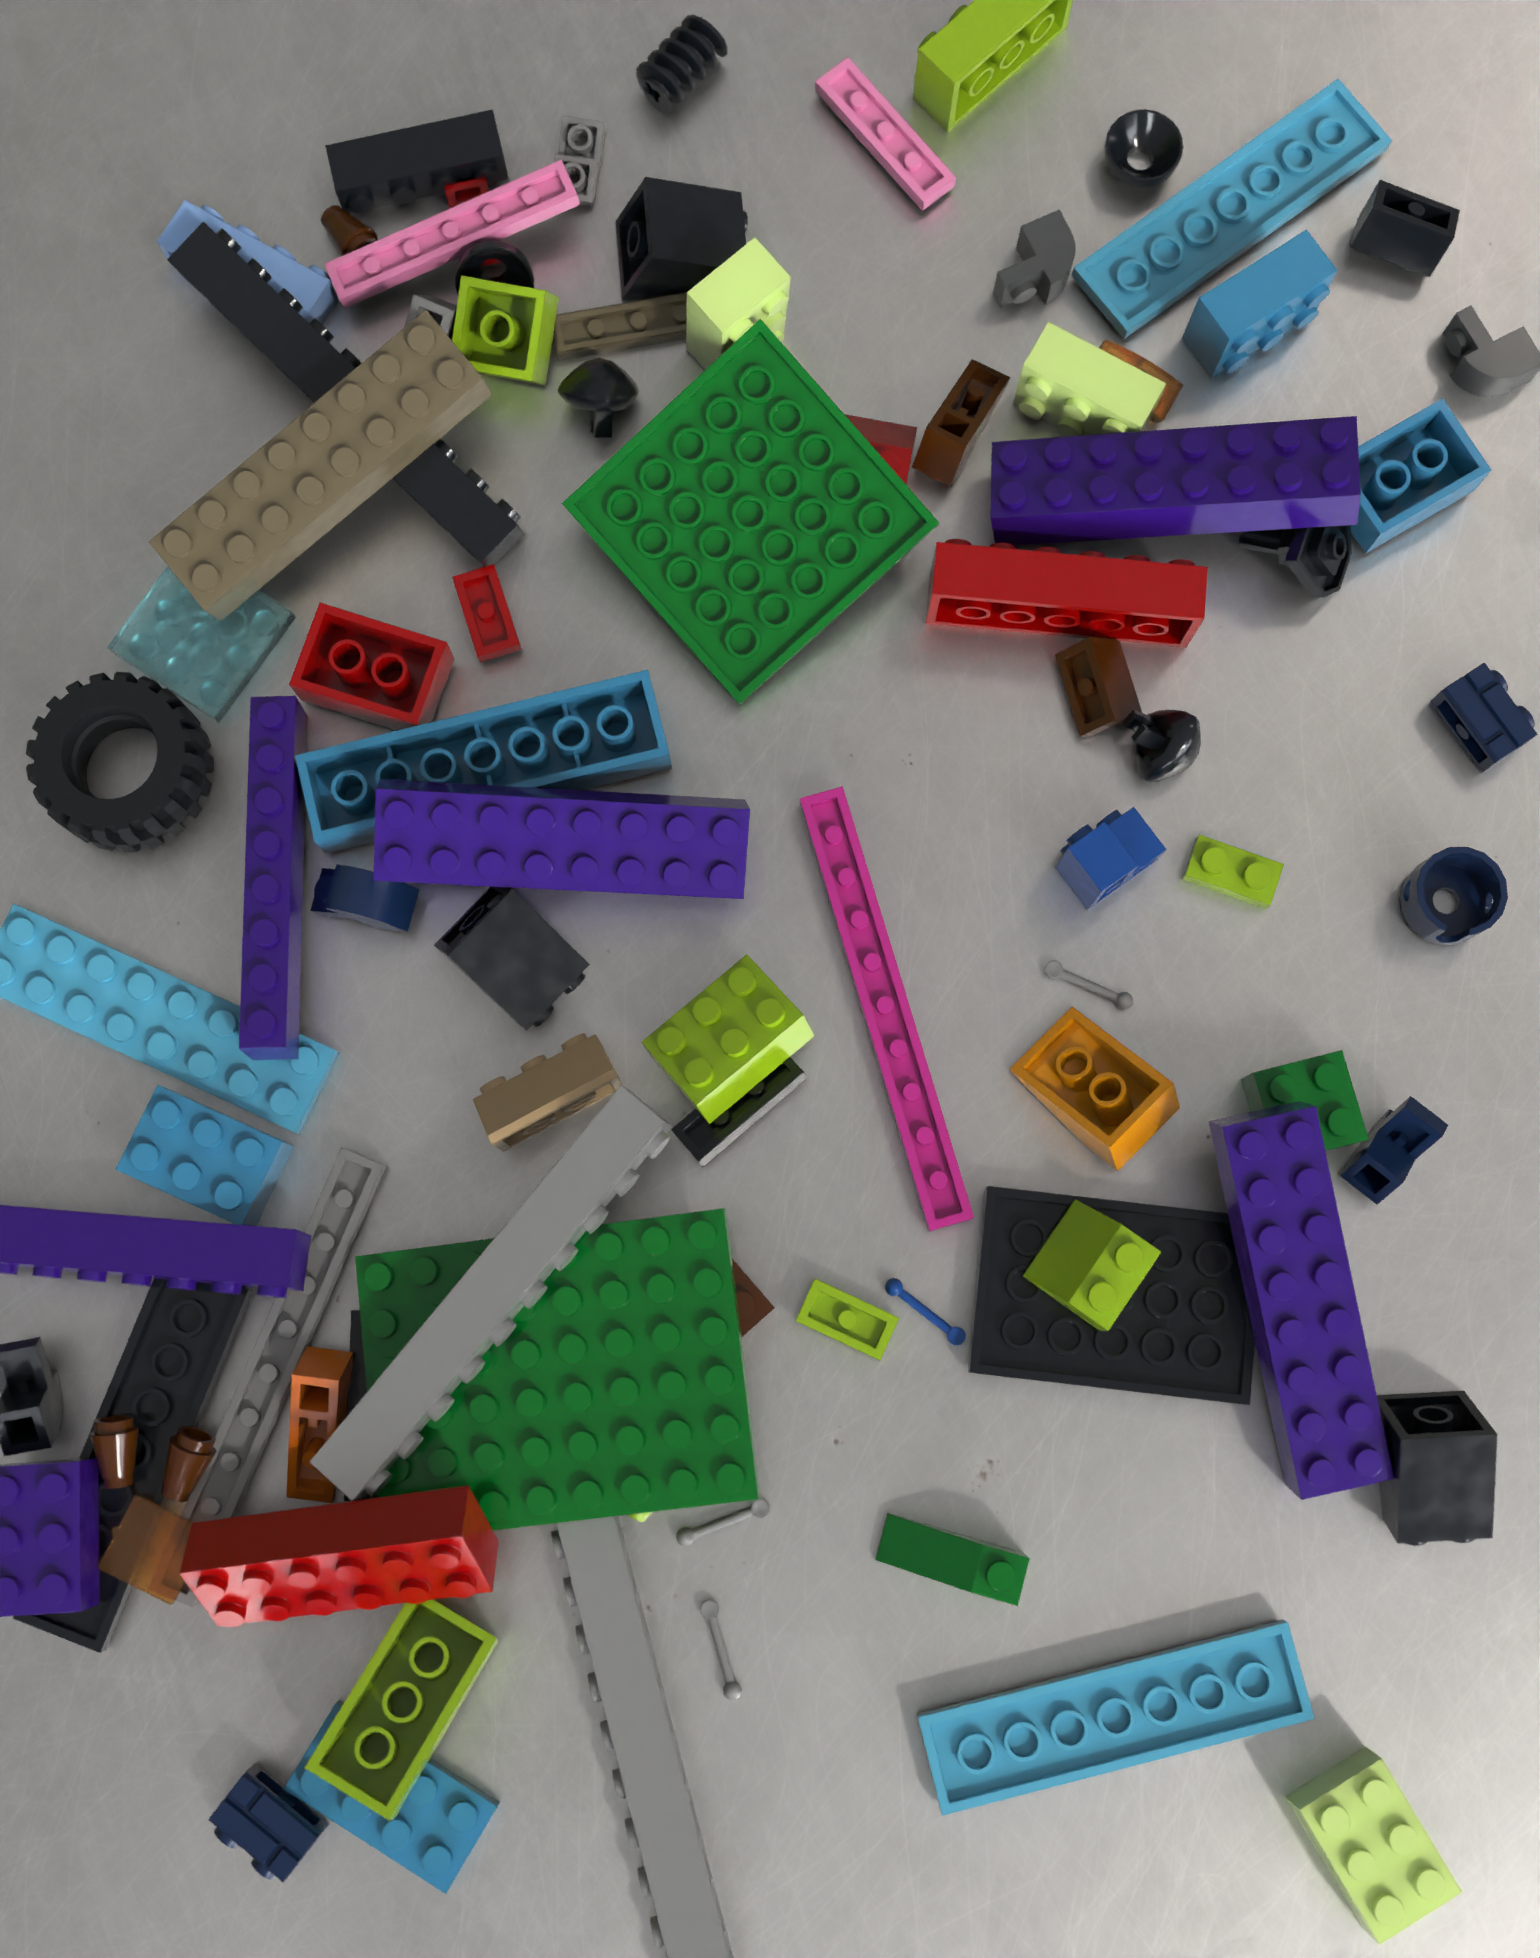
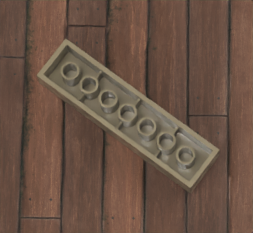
[149,310,492,621]

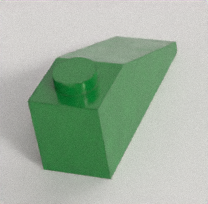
[875,1513,1030,1606]

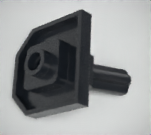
[1239,525,1352,598]

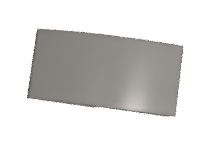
[554,116,606,205]

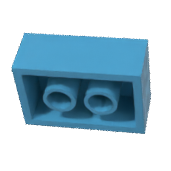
[1182,230,1338,379]
[1350,398,1491,554]
[115,1085,295,1226]

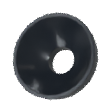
[1104,109,1183,188]
[455,240,534,294]

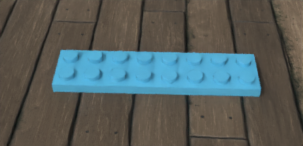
[1071,79,1392,339]
[0,903,340,1135]
[917,1620,1315,1816]

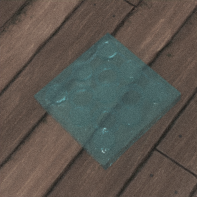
[107,566,296,723]

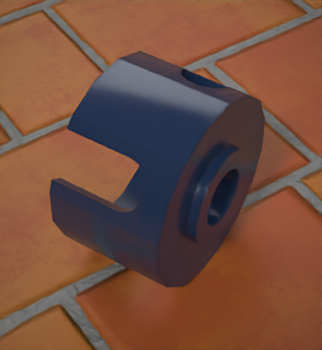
[1400,847,1508,945]

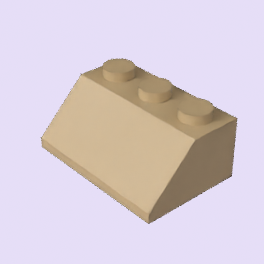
[473,1033,623,1152]

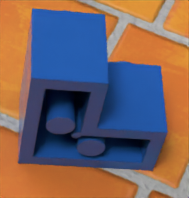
[1056,807,1167,910]

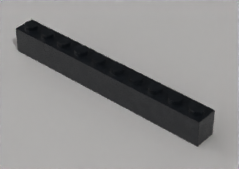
[167,221,524,567]

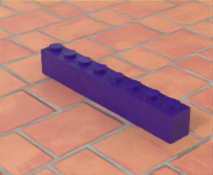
[239,696,307,1060]
[0,1205,311,1299]

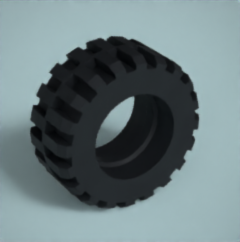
[26,672,214,853]

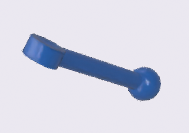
[885,1278,966,1345]

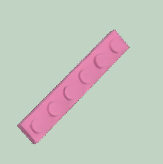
[325,160,581,309]

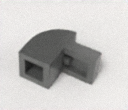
[993,209,1075,307]
[1443,305,1540,397]

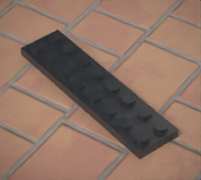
[13,1279,253,1653]

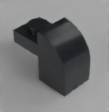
[0,1337,63,1456]

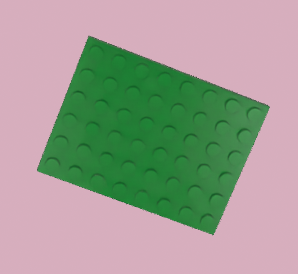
[355,1208,761,1531]

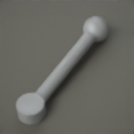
[1044,960,1133,1009]
[676,1498,770,1546]
[700,1599,742,1700]

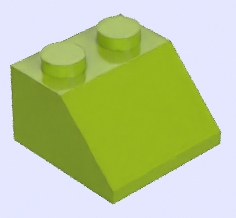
[1022,1199,1161,1331]

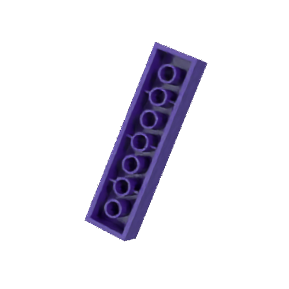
[990,416,1361,546]
[373,779,750,899]
[1208,1101,1394,1500]

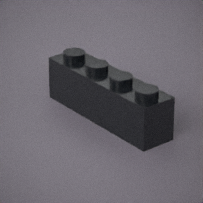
[325,109,509,213]

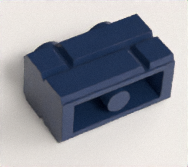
[1430,662,1538,773]
[208,1763,329,1883]

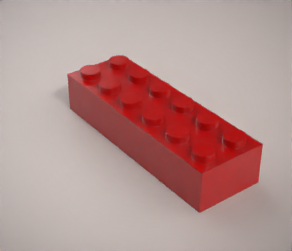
[925,539,1208,648]
[179,1485,499,1627]

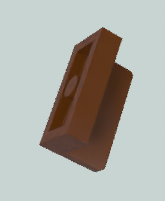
[1055,637,1142,737]

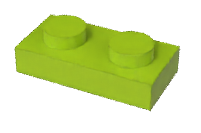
[1182,834,1284,909]
[795,1279,899,1361]

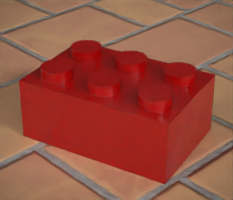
[289,602,455,731]

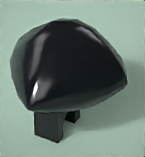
[558,358,639,438]
[1122,709,1201,782]

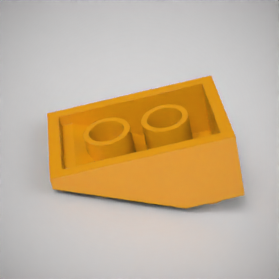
[1010,1007,1180,1171]

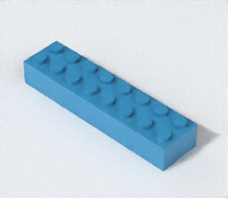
[295,670,672,853]

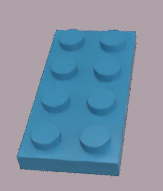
[284,1700,500,1894]

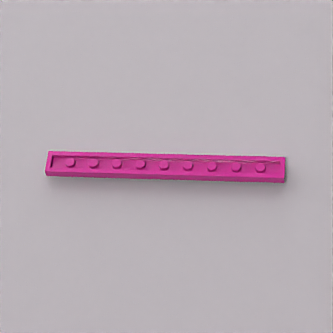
[799,786,974,1232]

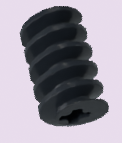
[636,15,728,114]

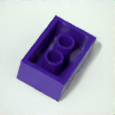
[0,1458,100,1617]

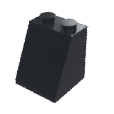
[615,177,748,301]
[434,887,590,1031]
[1377,1391,1497,1546]

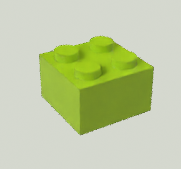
[452,276,559,386]

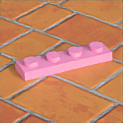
[815,57,956,211]

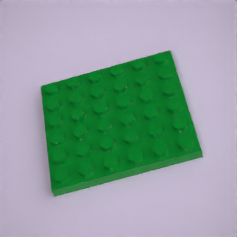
[562,319,939,705]

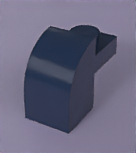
[310,864,419,932]
[1340,1096,1448,1205]

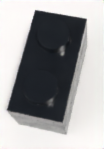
[1351,180,1460,277]

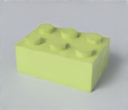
[686,237,791,370]
[1013,322,1166,437]
[1285,1746,1462,1945]

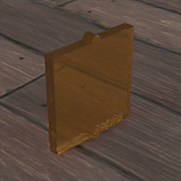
[98,1494,194,1605]

